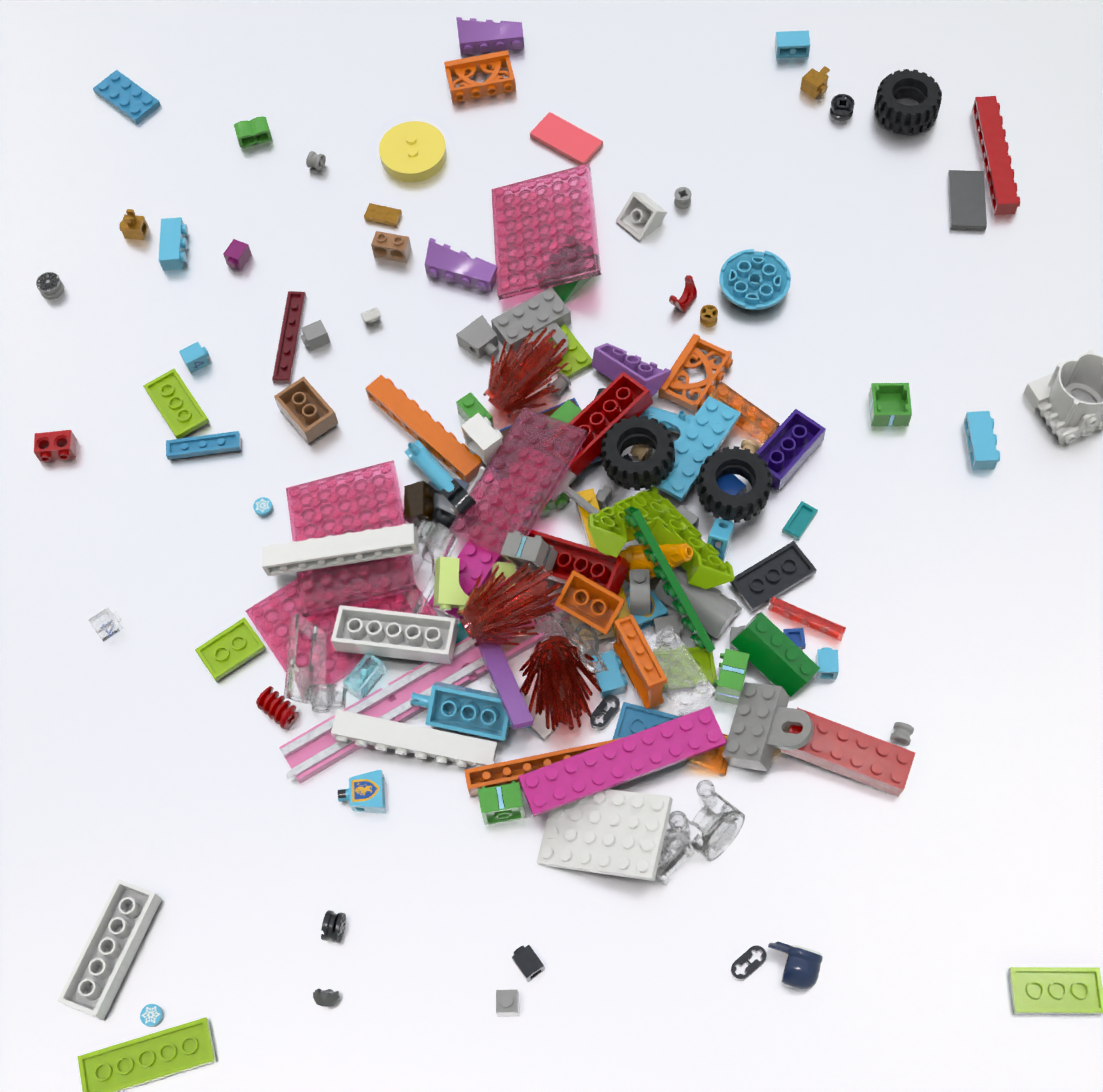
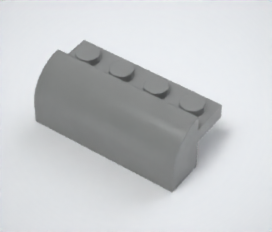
[654,566,742,638]

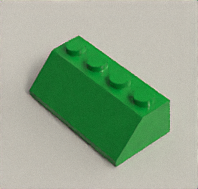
[730,612,820,697]

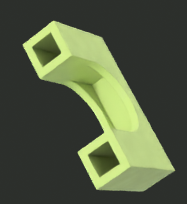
[433,556,516,615]

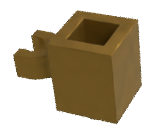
[800,66,830,99]
[119,209,149,240]

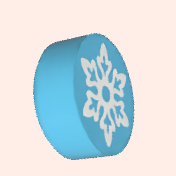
[253,497,273,517]
[140,1004,164,1027]

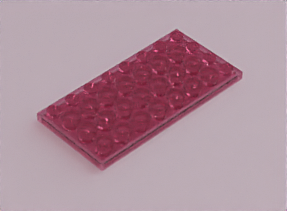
[448,407,588,557]

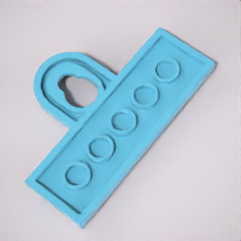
[649,396,741,502]

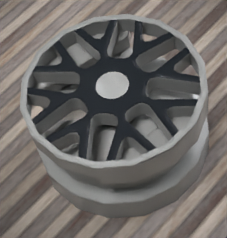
[36,272,64,300]

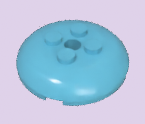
[719,249,791,310]

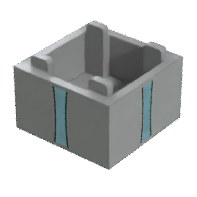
[501,531,558,574]

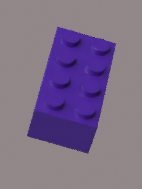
[756,409,826,491]

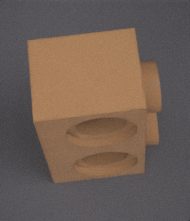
[371,231,412,263]

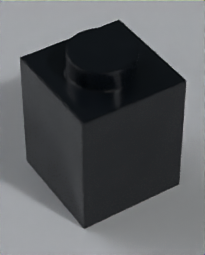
[511,945,545,983]

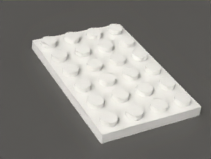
[536,789,673,881]

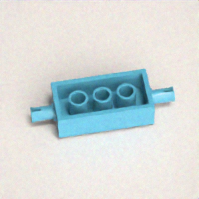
[410,682,530,741]

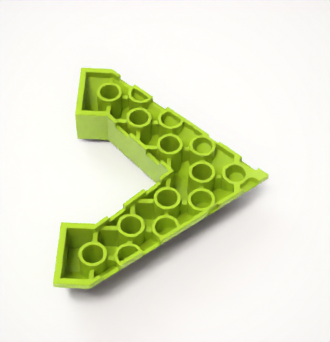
[588,486,735,589]

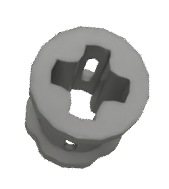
[547,373,571,397]

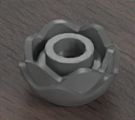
[313,988,340,1006]

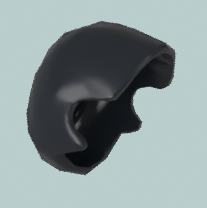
[432,506,461,531]

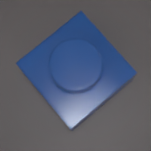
[783,628,806,649]

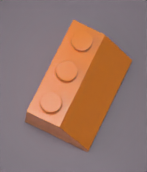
[554,570,626,635]

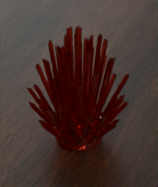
[483,327,569,418]
[457,562,561,647]
[519,635,602,731]

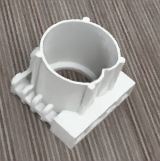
[1023,350,1103,444]

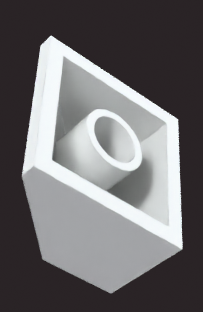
[616,192,667,241]

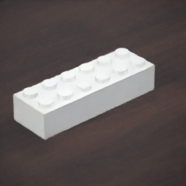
[331,605,459,664]
[57,879,162,1020]

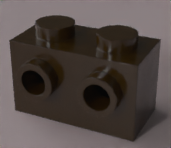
[404,480,435,526]

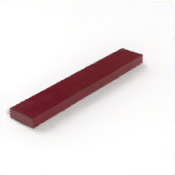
[272,291,306,384]

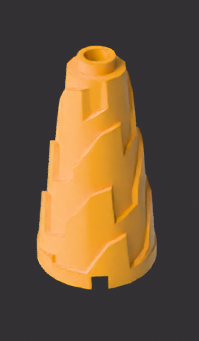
[620,543,693,583]

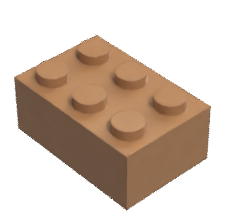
[274,376,338,444]

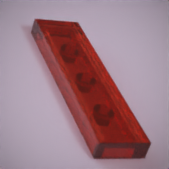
[768,596,846,641]

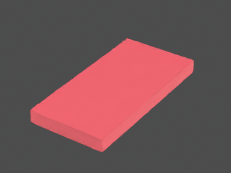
[530,112,603,167]

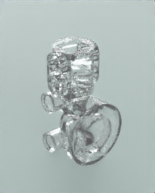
[655,780,745,885]

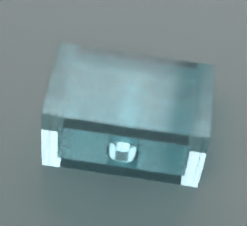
[343,652,387,700]

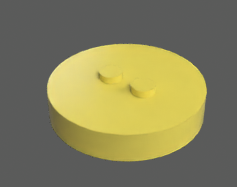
[379,121,447,182]

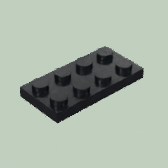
[730,541,817,612]

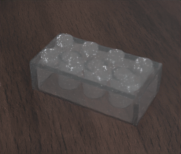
[646,624,716,717]

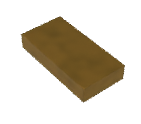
[364,203,402,227]

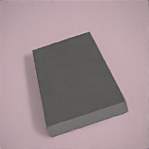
[948,170,987,230]

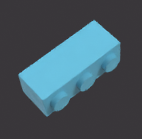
[158,217,188,271]
[963,411,1000,470]

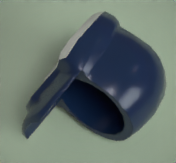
[768,941,823,990]

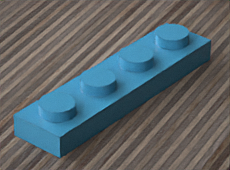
[166,431,241,460]

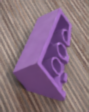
[456,17,524,55]
[424,237,498,292]
[591,343,671,396]

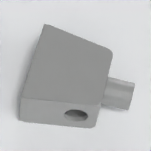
[456,315,499,358]

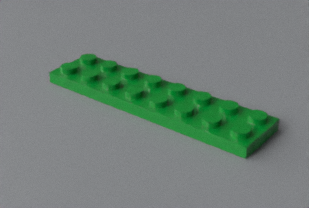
[624,506,715,653]

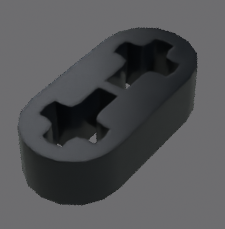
[590,695,620,731]
[730,945,767,981]

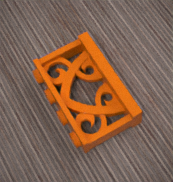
[444,50,516,102]
[658,334,733,414]
[613,614,667,709]

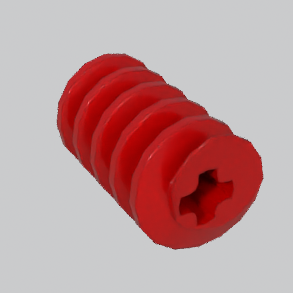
[256,686,299,729]

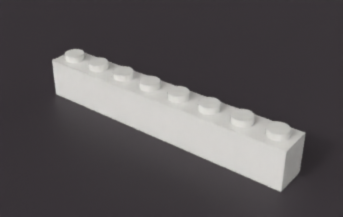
[262,523,419,576]
[331,710,497,767]

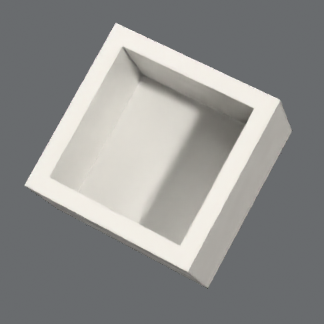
[461,413,506,468]

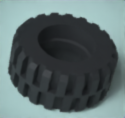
[874,69,942,135]
[601,415,675,491]
[697,446,772,523]

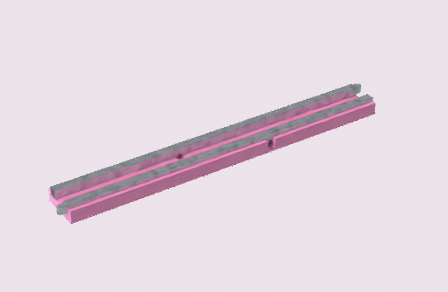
[279,587,571,784]

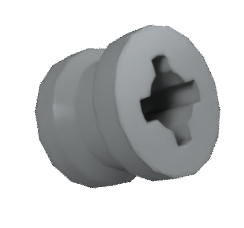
[306,151,326,171]
[674,187,692,209]
[890,722,914,746]

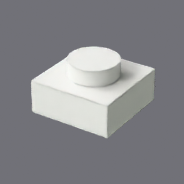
[360,307,382,323]

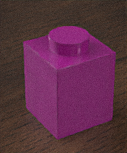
[223,239,252,270]

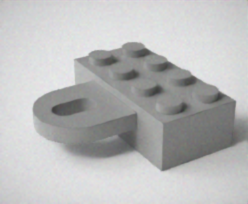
[491,287,571,362]
[722,682,814,771]

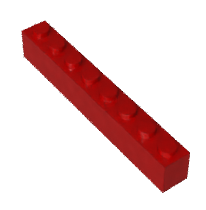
[972,96,1020,215]

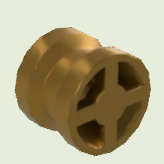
[700,305,718,327]

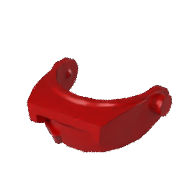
[669,275,697,312]

